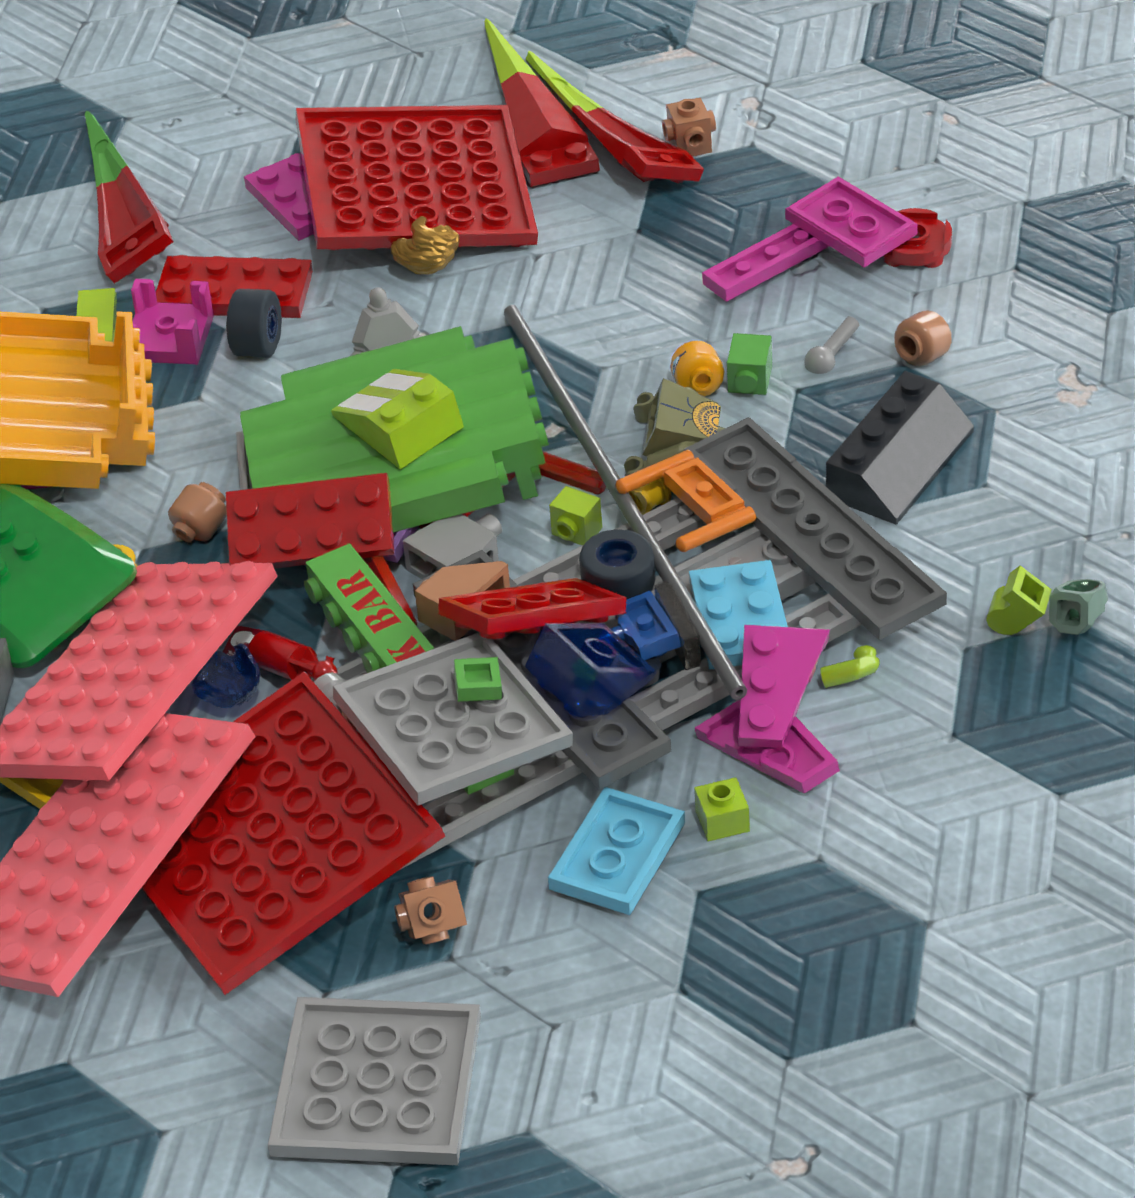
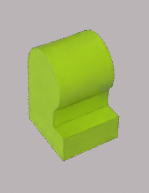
[986,565,1052,635]

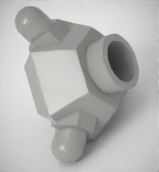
[350,287,422,356]

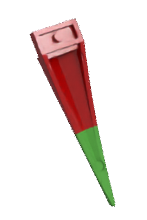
[85,111,174,284]

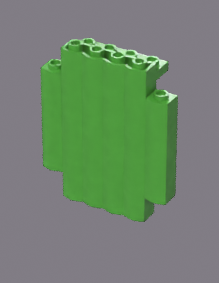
[240,326,549,532]

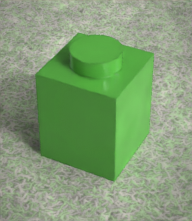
[727,333,772,395]

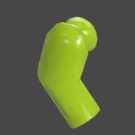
[820,645,880,688]

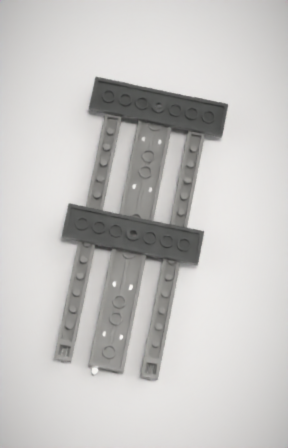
[232,417,947,871]

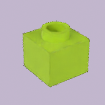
[549,486,603,545]
[694,777,750,842]

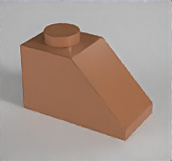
[415,561,510,641]

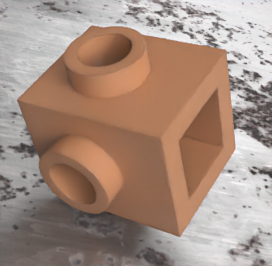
[662,97,716,156]
[394,876,467,944]

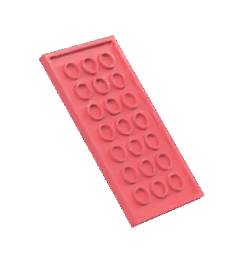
[0,561,278,781]
[0,713,256,997]

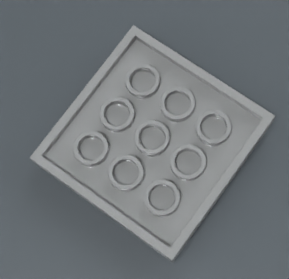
[333,633,573,805]
[268,997,481,1165]

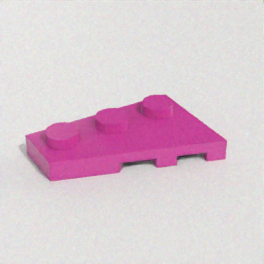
[738,625,830,748]
[694,699,840,794]

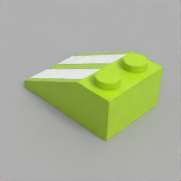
[331,369,464,469]

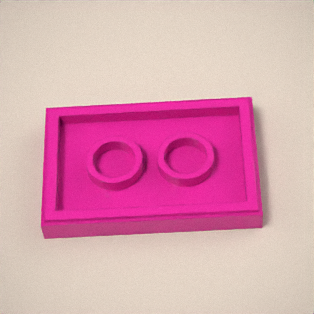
[785,176,917,268]

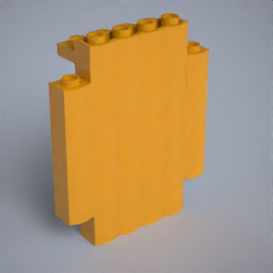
[0,311,155,489]

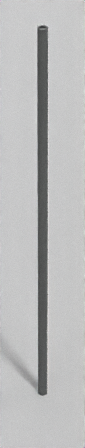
[504,305,747,700]

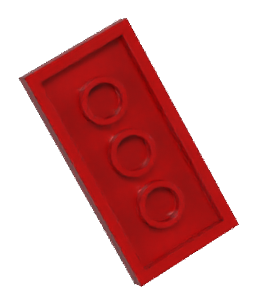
[156,255,313,318]
[226,473,395,569]
[438,578,627,639]

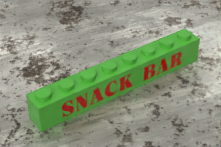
[304,543,514,795]

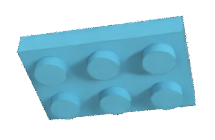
[689,560,788,670]
[548,787,685,915]

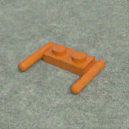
[615,450,756,552]

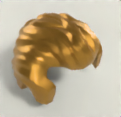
[391,216,459,275]

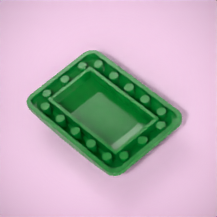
[0,484,137,668]

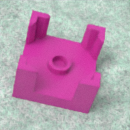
[131,279,214,365]

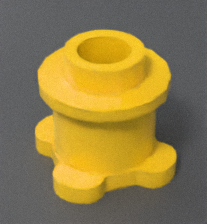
[629,478,672,515]

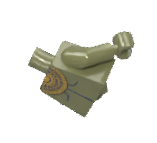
[624,378,725,476]

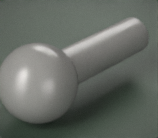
[804,316,860,374]

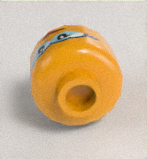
[670,341,725,397]

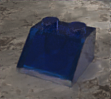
[525,623,657,717]

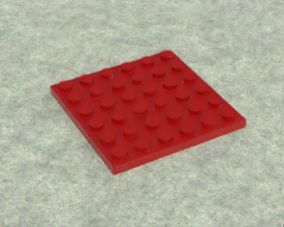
[295,105,538,250]
[141,672,445,995]

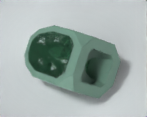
[1049,579,1108,635]

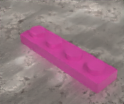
[702,224,829,302]

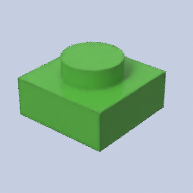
[454,657,502,702]

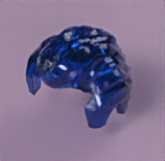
[191,643,260,708]

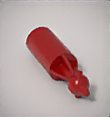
[248,631,339,681]

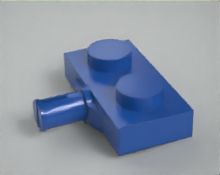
[596,591,682,661]

